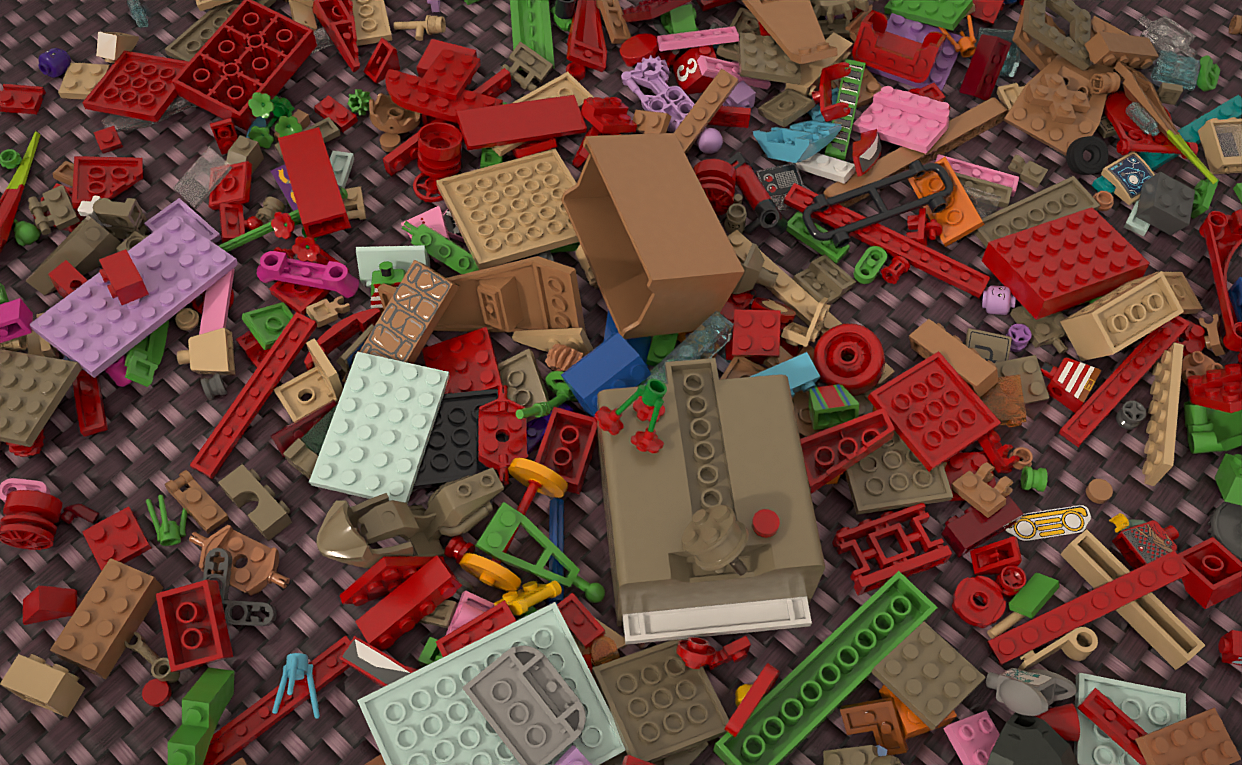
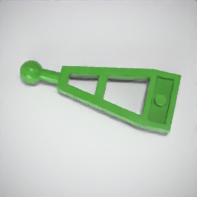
[475,502,605,603]

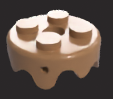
[369,93,421,134]

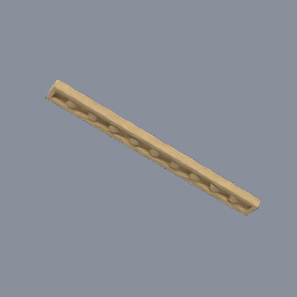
[727,230,895,388]

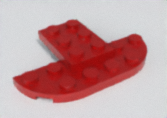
[385,49,503,123]

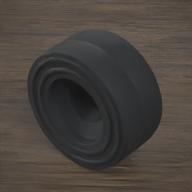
[1066,136,1109,175]

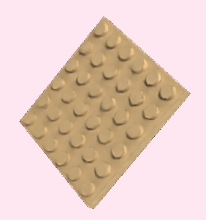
[436,149,579,270]

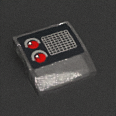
[755,163,804,211]

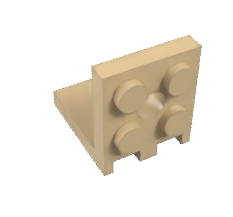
[273,338,343,422]

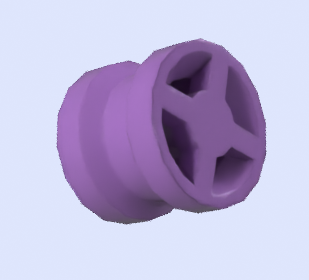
[1006,324,1032,352]

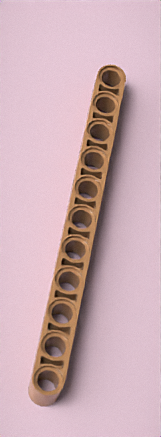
[823,97,1009,208]

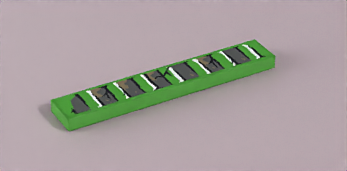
[824,59,866,161]

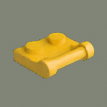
[494,580,562,616]

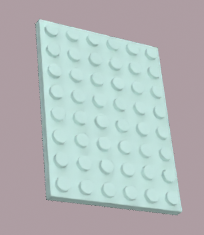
[357,602,626,765]

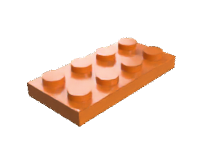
[908,157,985,247]

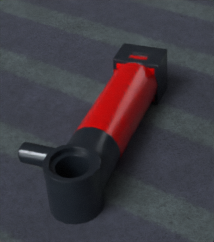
[726,152,788,236]

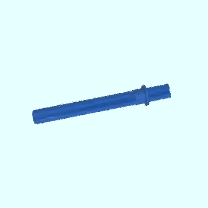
[546,498,564,605]

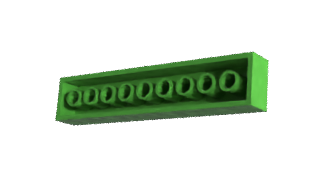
[713,571,938,765]

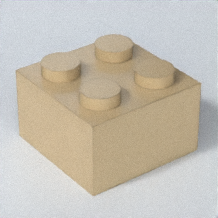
[0,654,85,718]

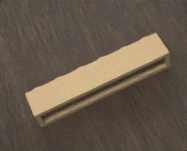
[1060,529,1205,670]

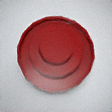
[676,637,716,669]

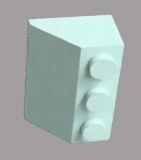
[356,245,430,288]

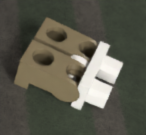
[78,196,148,239]

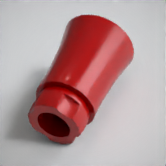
[1035,703,1080,742]

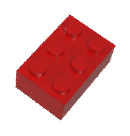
[535,407,597,494]
[156,579,233,672]

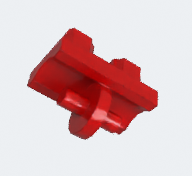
[906,208,943,246]

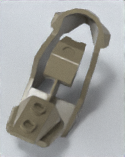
[317,468,504,569]

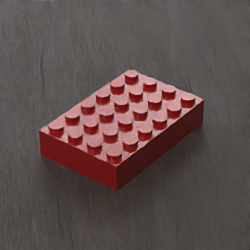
[172,0,317,130]
[981,207,1150,320]

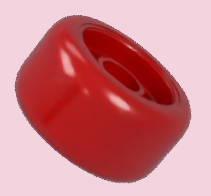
[813,323,885,396]

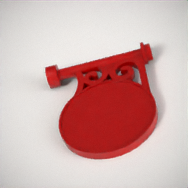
[1103,91,1198,159]

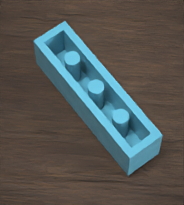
[750,352,820,397]

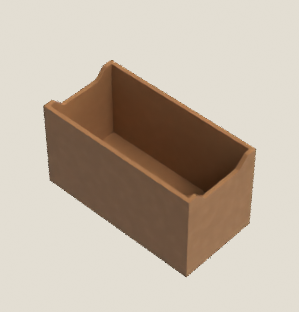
[561,133,745,339]

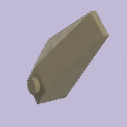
[25,215,122,296]

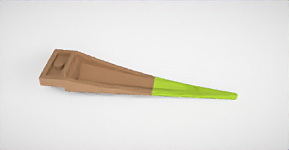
[1114,61,1218,185]

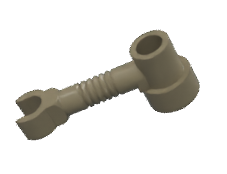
[125,632,180,683]

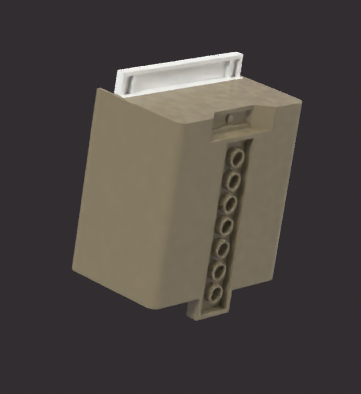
[597,358,825,645]

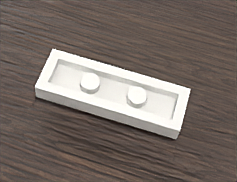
[792,153,856,184]

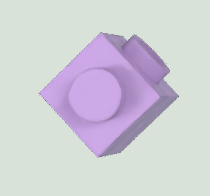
[723,81,756,108]

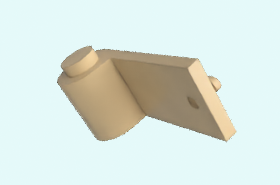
[288,0,317,32]
[1018,627,1098,670]

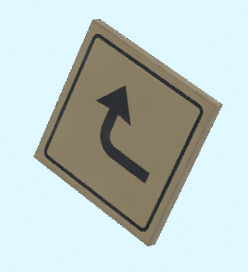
[965,328,1012,363]

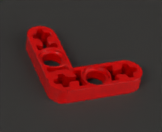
[724,663,781,738]

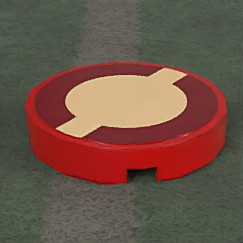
[751,297,796,323]

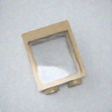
[1198,117,1242,174]

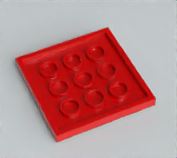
[82,51,188,122]
[867,351,1001,472]

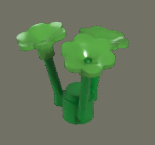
[248,92,302,149]

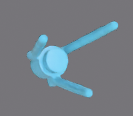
[272,653,320,719]

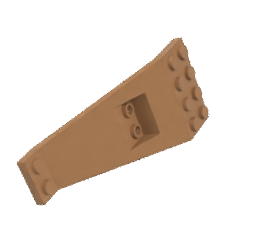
[741,0,838,64]
[1003,16,1129,156]
[377,256,586,333]

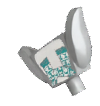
[986,668,1076,716]

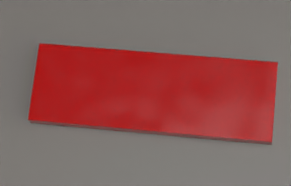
[456,95,587,150]

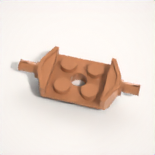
[189,525,290,596]

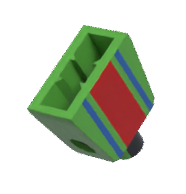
[808,382,859,430]

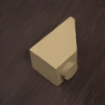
[96,32,139,63]

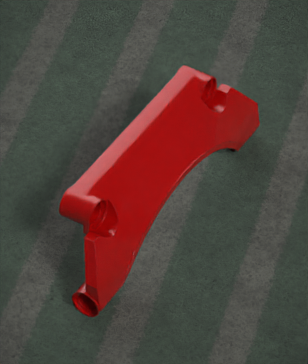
[1199,209,1242,364]

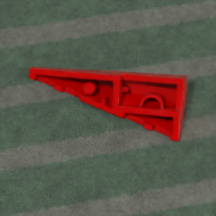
[313,0,360,72]

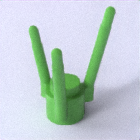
[146,495,188,546]

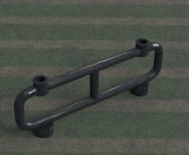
[802,160,954,248]

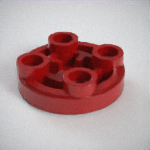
[620,33,659,67]

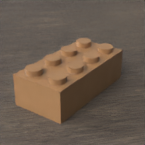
[50,558,163,679]

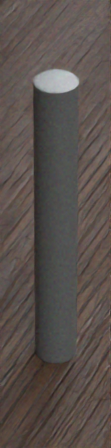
[653,19,680,55]

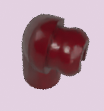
[60,503,100,524]

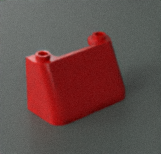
[852,10,947,83]

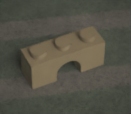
[218,464,292,541]

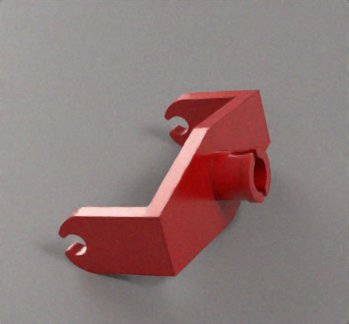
[812,62,851,122]

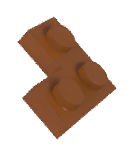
[840,697,908,755]

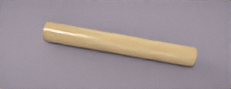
[987,612,1025,639]

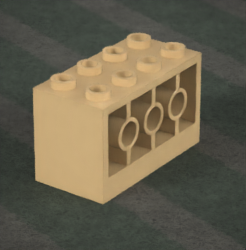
[1060,271,1184,361]

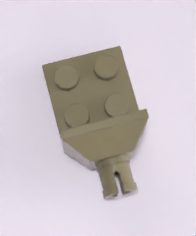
[732,243,779,295]

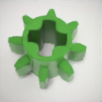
[347,89,372,115]

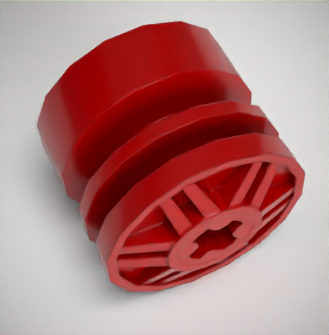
[418,122,462,178]
[693,159,737,215]
[0,490,63,550]

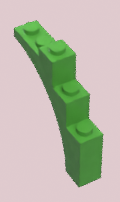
[167,667,234,765]

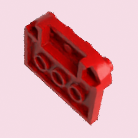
[1187,363,1242,413]

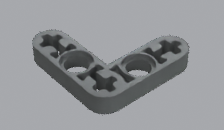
[203,548,277,626]

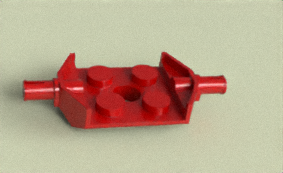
[478,385,528,485]

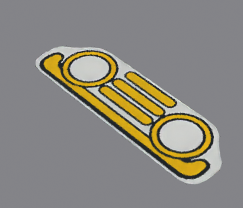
[1006,505,1091,541]

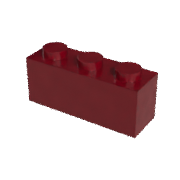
[941,495,1024,558]

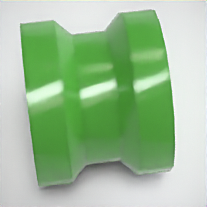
[1021,466,1048,492]

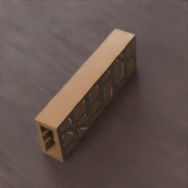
[342,260,460,383]

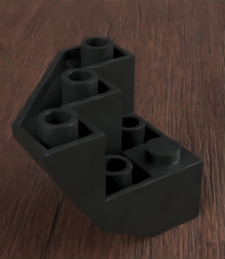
[987,712,1079,765]

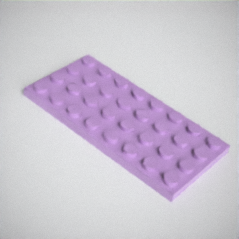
[29,217,238,378]

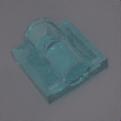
[1150,50,1201,91]

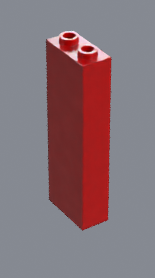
[278,127,351,238]

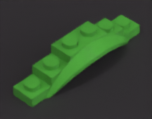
[124,319,169,387]

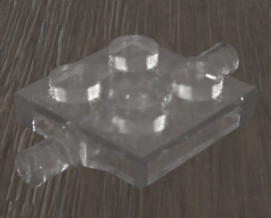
[1138,15,1198,60]

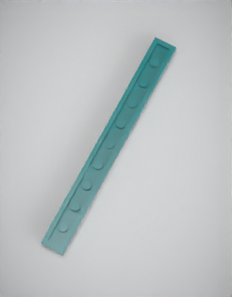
[1091,95,1242,196]

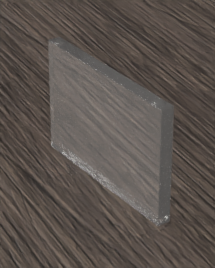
[173,146,233,209]

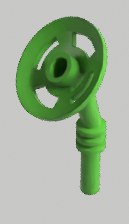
[516,371,578,419]

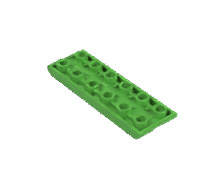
[510,0,555,70]

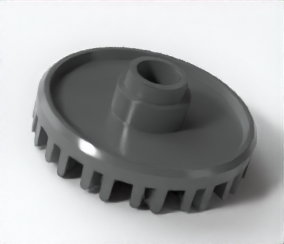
[1207,502,1242,562]

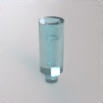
[1125,102,1159,136]

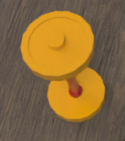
[459,458,568,592]

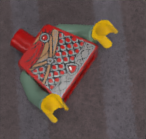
[1109,513,1179,570]

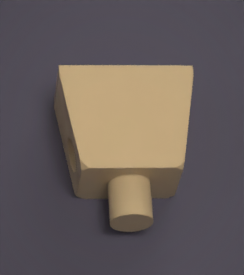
[177,328,235,375]

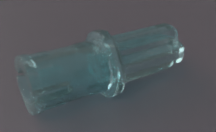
[127,0,149,28]

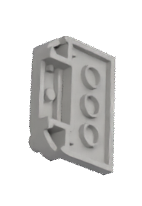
[462,646,586,765]

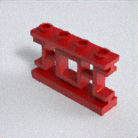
[832,503,952,596]

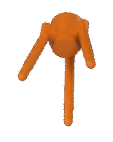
[939,15,976,58]

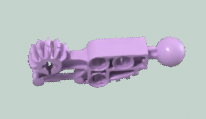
[621,55,723,154]

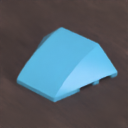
[753,120,842,163]

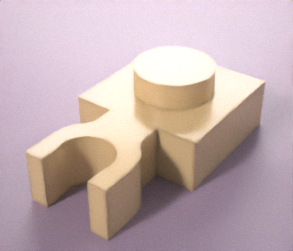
[306,295,350,328]

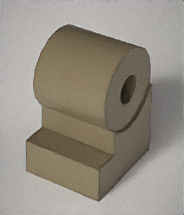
[283,438,318,479]

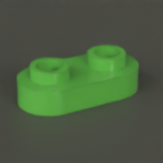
[853,246,887,284]

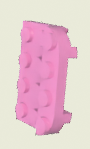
[852,86,949,154]

